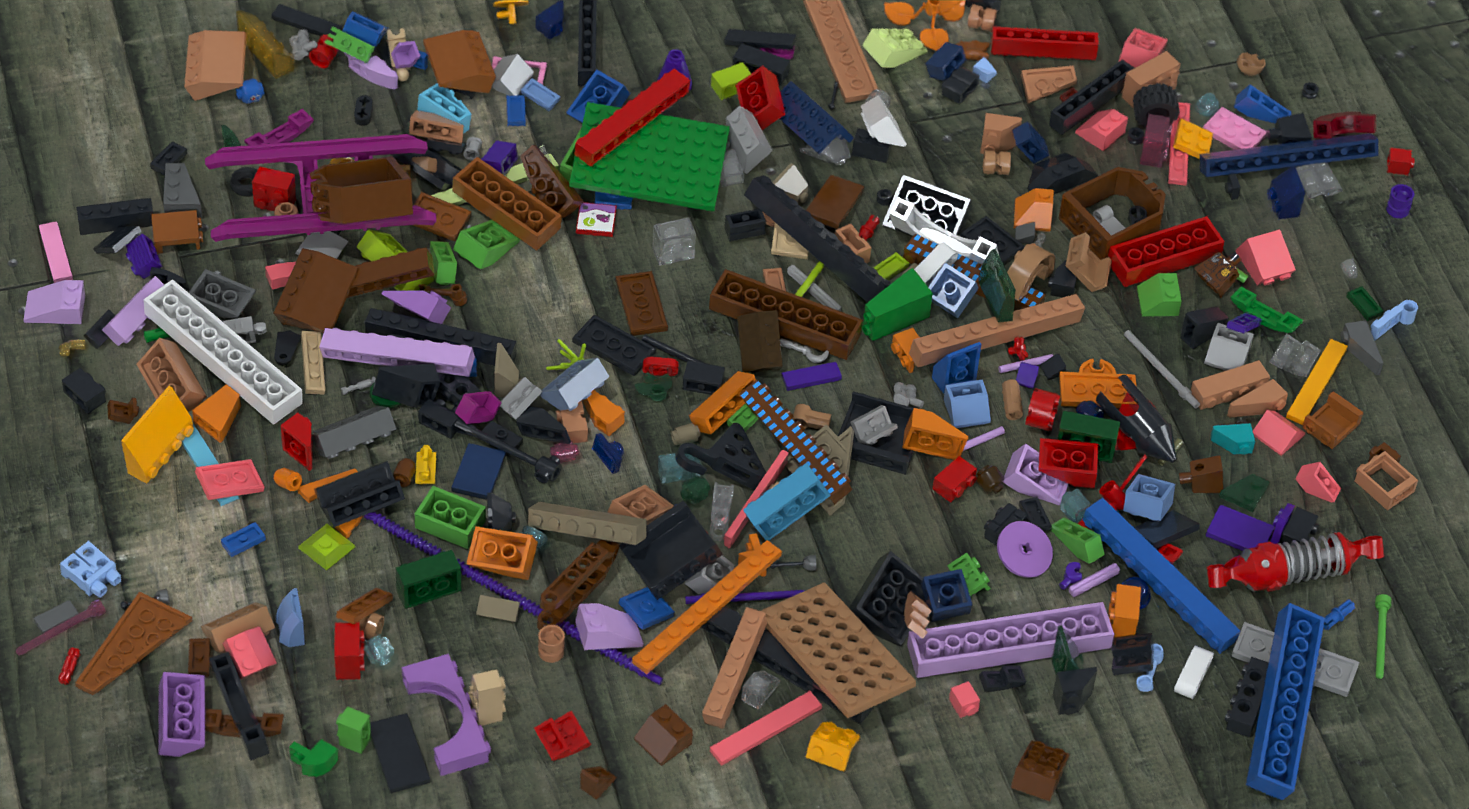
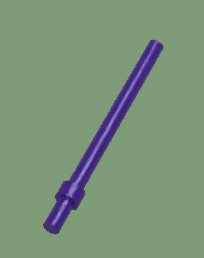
[685,590,804,604]

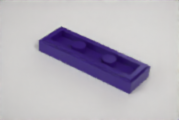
[1226,313,1262,334]
[781,362,842,391]

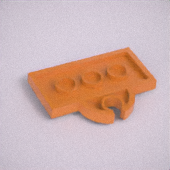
[1059,359,1138,408]

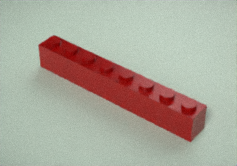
[575,68,690,167]

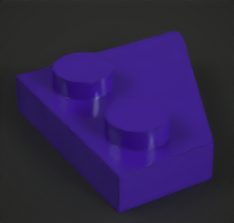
[1270,503,1295,544]

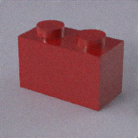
[933,456,977,503]

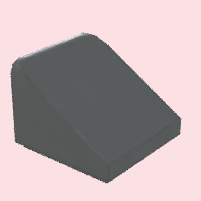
[1015,222,1035,244]

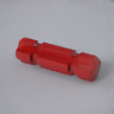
[58,647,80,685]

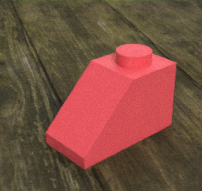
[1296,462,1341,503]

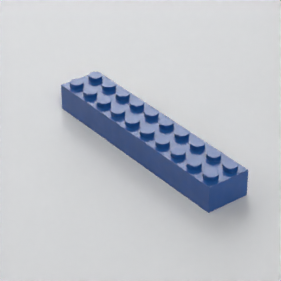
[1246,603,1325,800]

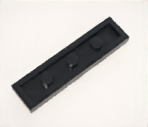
[271,4,342,37]
[724,29,797,50]

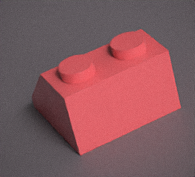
[1075,109,1128,151]
[222,626,277,680]

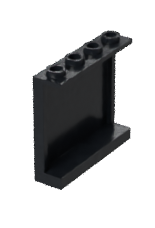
[838,391,915,475]
[619,500,723,600]

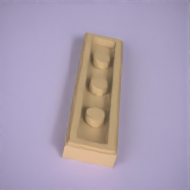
[301,331,325,395]

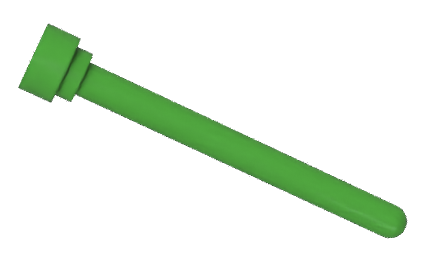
[1375,594,1391,679]

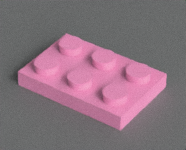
[1203,107,1267,150]

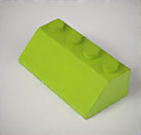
[356,229,435,291]

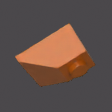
[1014,188,1054,231]

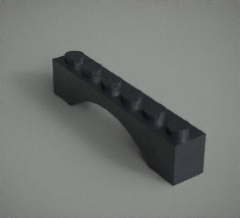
[209,652,270,761]

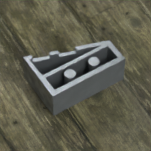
[163,163,202,219]

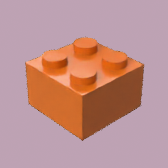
[1108,584,1141,638]

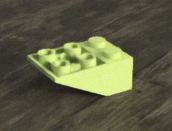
[862,28,928,67]

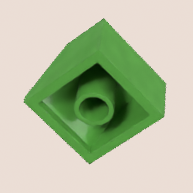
[1137,273,1182,316]

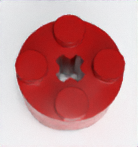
[1025,388,1061,431]

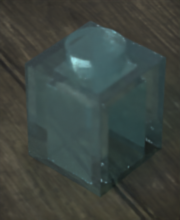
[1060,488,1091,523]

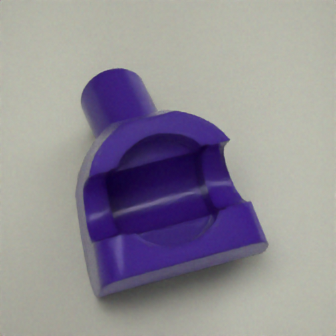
[1059,562,1082,590]

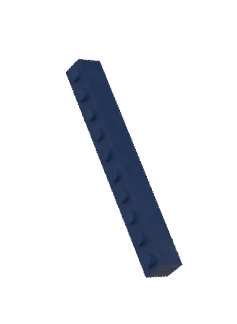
[1200,133,1379,177]

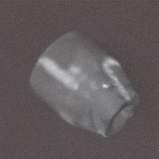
[1340,259,1358,279]

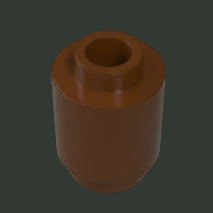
[393,458,416,487]

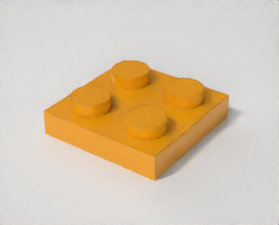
[1173,119,1213,159]

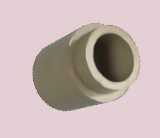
[670,423,700,446]

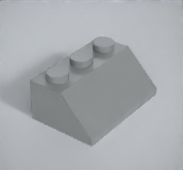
[726,106,773,174]

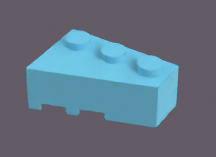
[417,83,471,134]

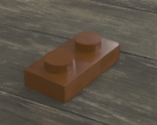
[188,638,210,676]

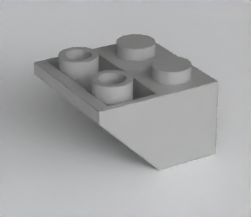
[1204,323,1254,371]

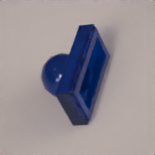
[592,433,624,474]

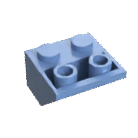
[944,380,991,428]

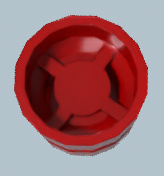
[309,35,339,68]

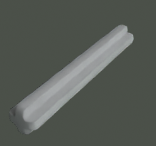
[787,265,842,311]

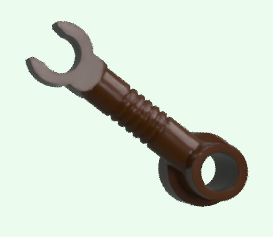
[418,284,467,306]

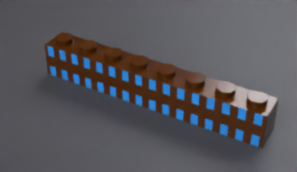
[903,234,1046,311]
[739,380,852,505]

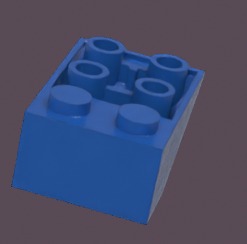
[343,12,389,49]

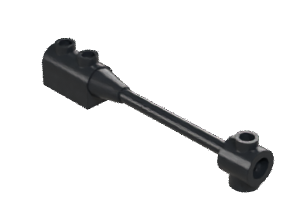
[418,399,562,484]

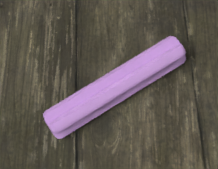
[1068,563,1120,597]

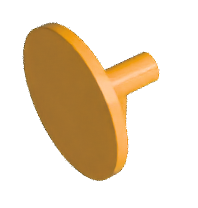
[493,0,529,24]

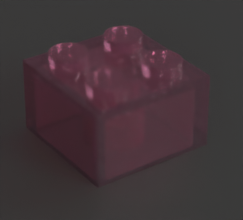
[1140,114,1172,168]

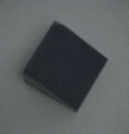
[1040,353,1066,380]

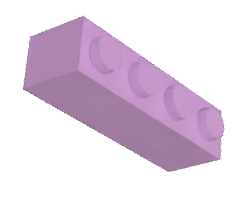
[102,276,164,346]

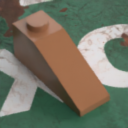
[409,110,464,143]
[1227,379,1288,418]

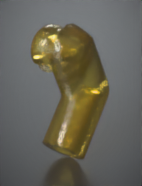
[59,340,86,356]

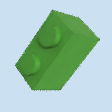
[336,707,371,754]

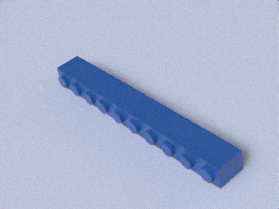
[1083,498,1241,653]

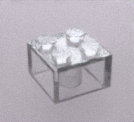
[653,218,696,266]

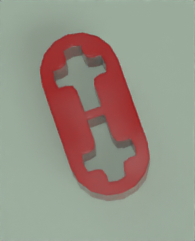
[642,357,679,376]

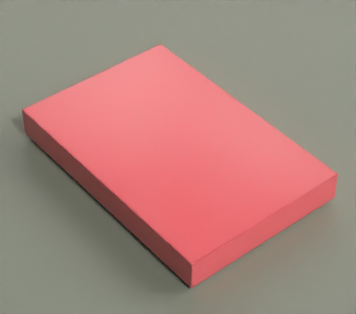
[195,459,265,500]

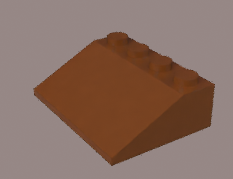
[423,30,496,93]

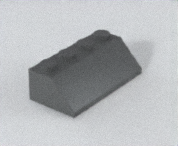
[312,406,396,459]

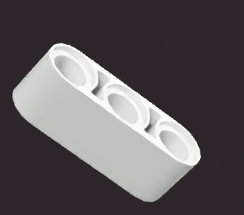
[914,242,958,287]
[1174,646,1214,699]

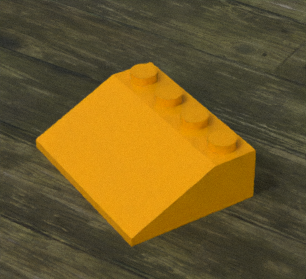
[121,386,194,484]

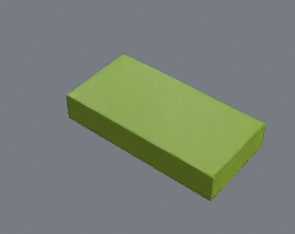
[874,252,909,281]

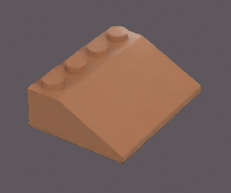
[185,30,247,101]

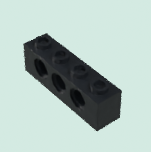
[438,373,481,407]
[1224,656,1269,737]

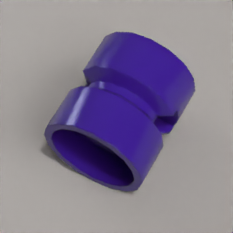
[1386,184,1414,218]

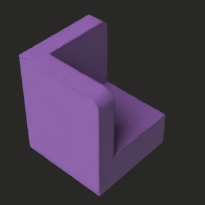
[391,41,420,69]

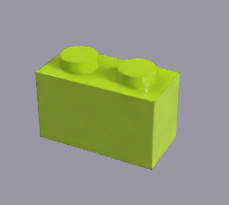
[711,62,751,100]

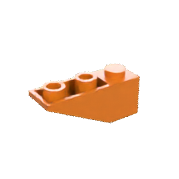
[582,390,625,436]

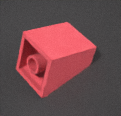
[1235,230,1296,286]

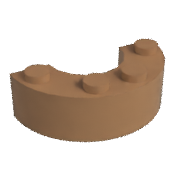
[1000,244,1055,300]

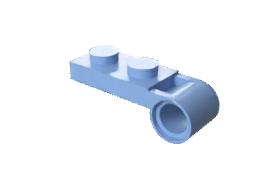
[1370,300,1418,340]

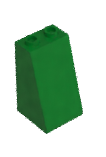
[862,268,933,341]

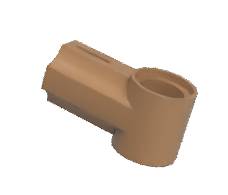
[792,404,831,429]

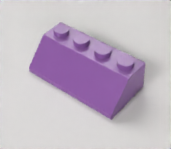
[159,672,205,756]

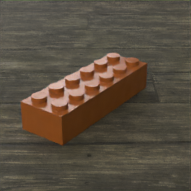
[452,157,562,251]

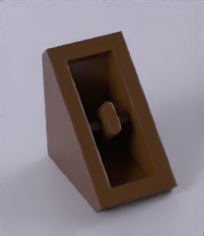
[580,766,616,800]

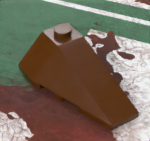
[520,144,584,219]

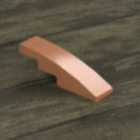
[904,591,932,638]

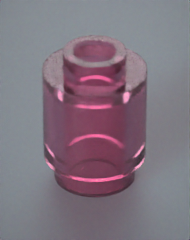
[550,441,579,463]

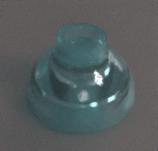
[1195,93,1220,117]
[522,526,548,548]

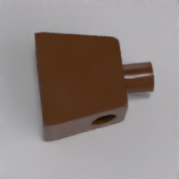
[1179,455,1224,493]

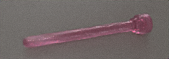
[16,599,106,655]

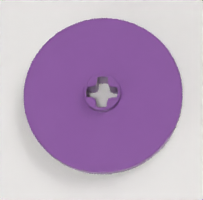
[997,521,1053,578]

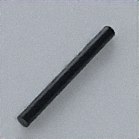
[642,334,707,364]

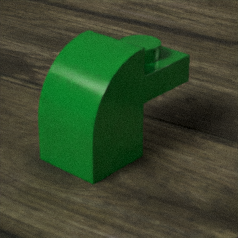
[289,739,339,777]

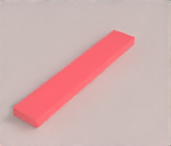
[1168,102,1190,186]
[724,450,789,548]
[710,691,822,766]

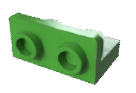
[947,553,990,596]

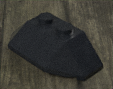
[1027,153,1099,195]

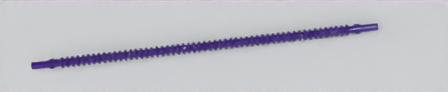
[364,512,663,685]

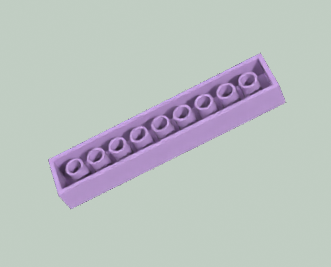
[907,602,1114,678]

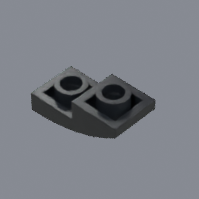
[150,267,187,291]

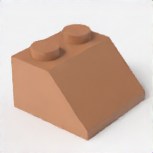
[980,113,1022,154]

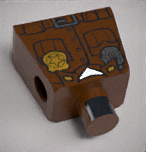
[1194,252,1242,298]

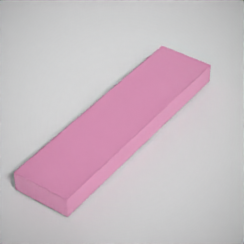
[39,222,73,283]

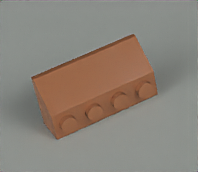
[136,338,206,411]

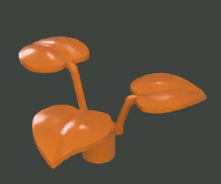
[884,0,965,51]

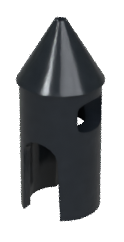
[1096,375,1177,463]

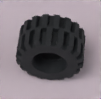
[1133,83,1180,129]

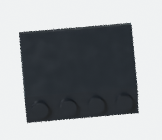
[882,175,973,236]
[849,551,926,646]

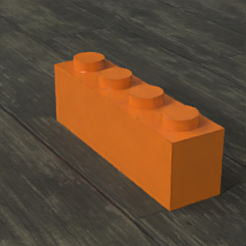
[689,371,756,434]

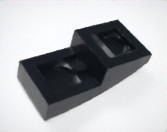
[979,666,1026,692]

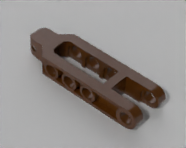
[537,539,620,630]

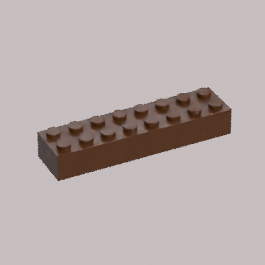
[709,269,863,360]

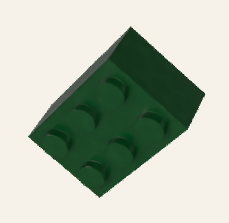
[1057,411,1120,463]
[395,550,461,609]

